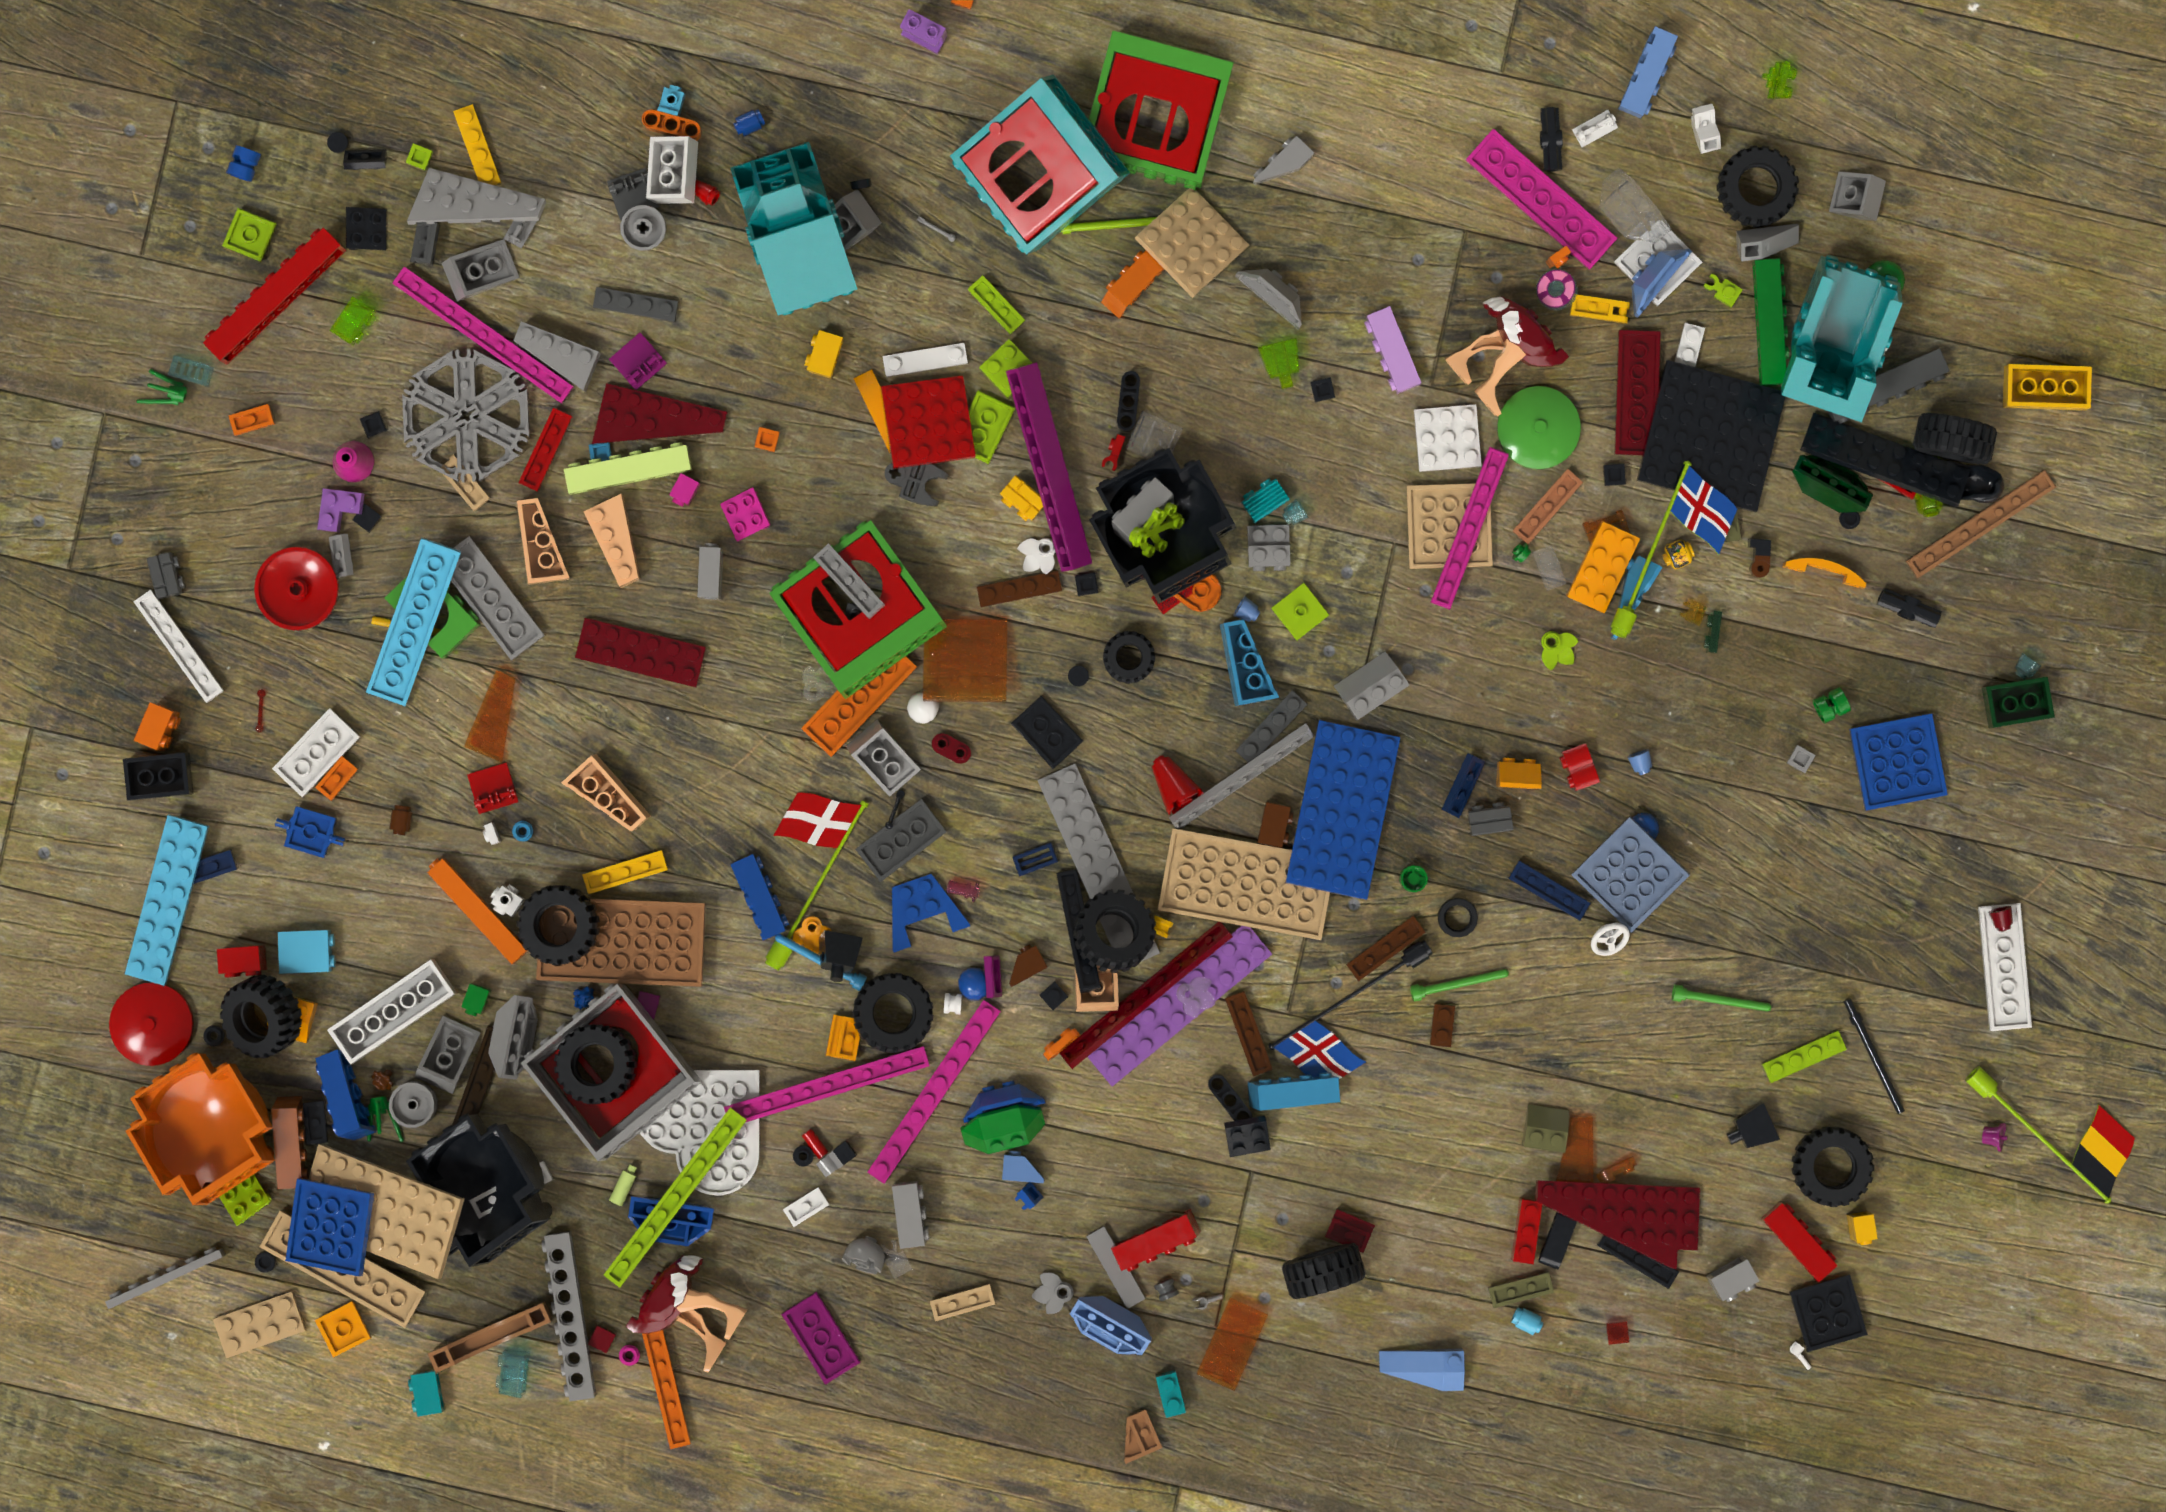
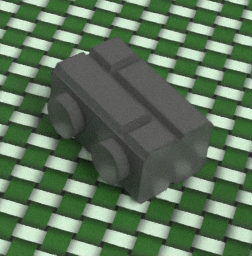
[146,552,186,599]
[1467,802,1513,836]

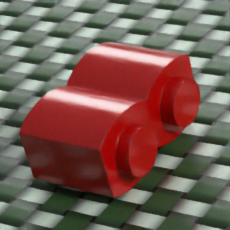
[1559,743,1600,791]

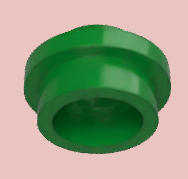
[1512,543,1531,563]

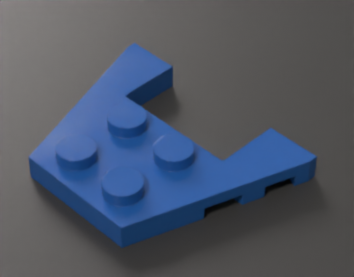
[892,874,970,952]

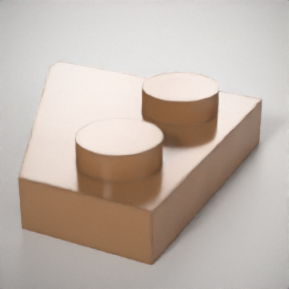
[1124,1409,1162,1464]

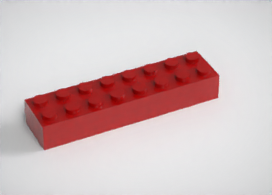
[203,227,347,365]

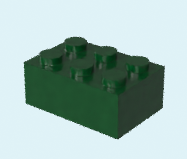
[1982,677,2055,729]

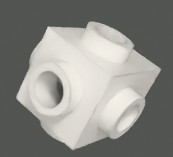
[491,884,525,917]

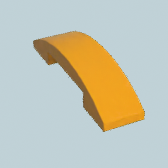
[853,370,890,453]
[1782,558,1866,589]

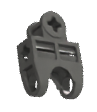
[885,463,949,507]

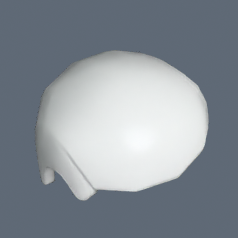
[907,690,939,724]

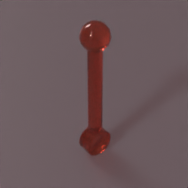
[255,689,266,733]

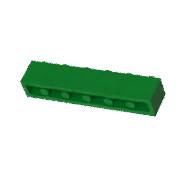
[1752,259,1789,386]

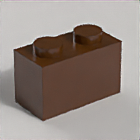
[1257,802,1294,848]

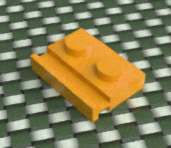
[825,1014,860,1061]

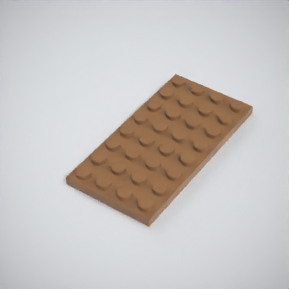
[536,899,706,987]

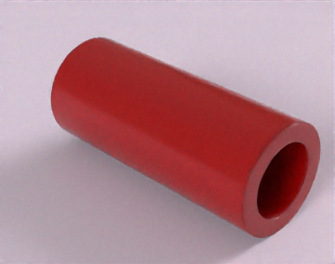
[802,1128,829,1159]

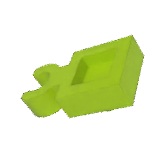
[1703,274,1743,308]

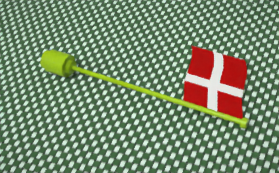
[765,793,869,971]

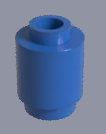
[733,109,765,137]

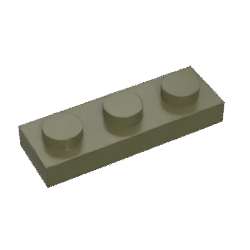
[1488,1272,1554,1308]

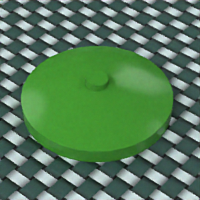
[1497,386,1581,470]

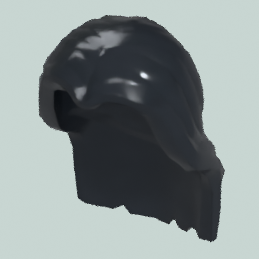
[1948,460,2004,503]

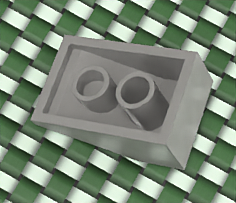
[442,239,520,302]
[846,720,921,797]
[415,1016,481,1094]

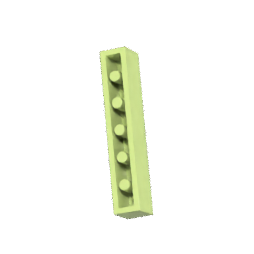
[564,442,693,495]

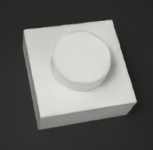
[483,823,501,845]

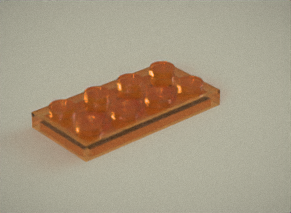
[1196,1297,1268,1391]

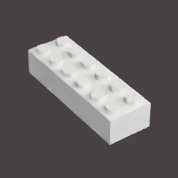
[327,959,457,1064]

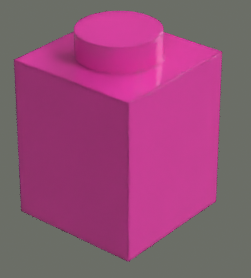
[669,473,701,507]

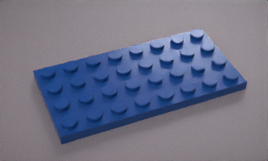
[1285,720,1400,900]

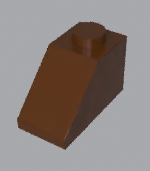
[1009,944,1048,987]

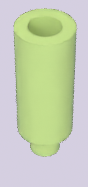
[609,1164,637,1206]

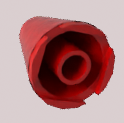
[1152,755,1204,815]

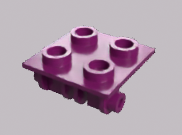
[609,333,667,390]

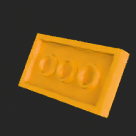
[1566,521,1640,614]

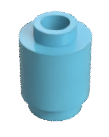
[1511,1308,1544,1335]

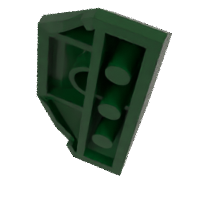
[1792,455,1873,513]

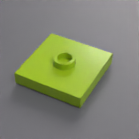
[222,208,277,262]
[1271,583,1329,641]

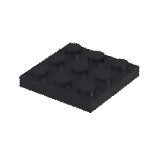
[1789,1274,1868,1352]

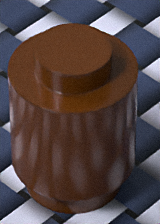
[389,805,413,835]

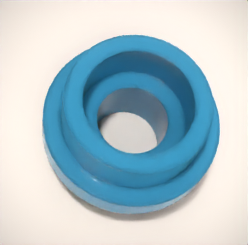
[512,821,533,842]

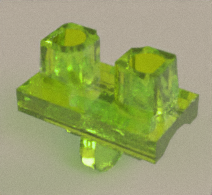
[1761,61,1797,100]

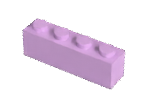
[1364,306,1421,394]

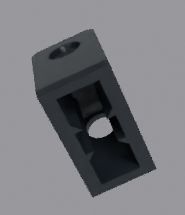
[819,930,863,982]
[1726,1102,1780,1148]

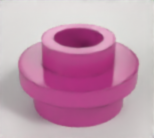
[619,1345,640,1366]

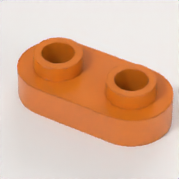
[1043,1028,1080,1061]

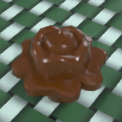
[371,1069,393,1090]

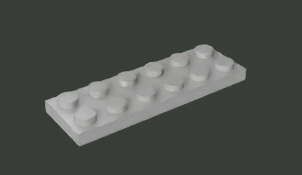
[451,536,545,661]

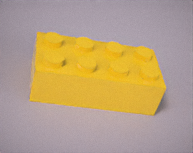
[2003,364,2092,410]

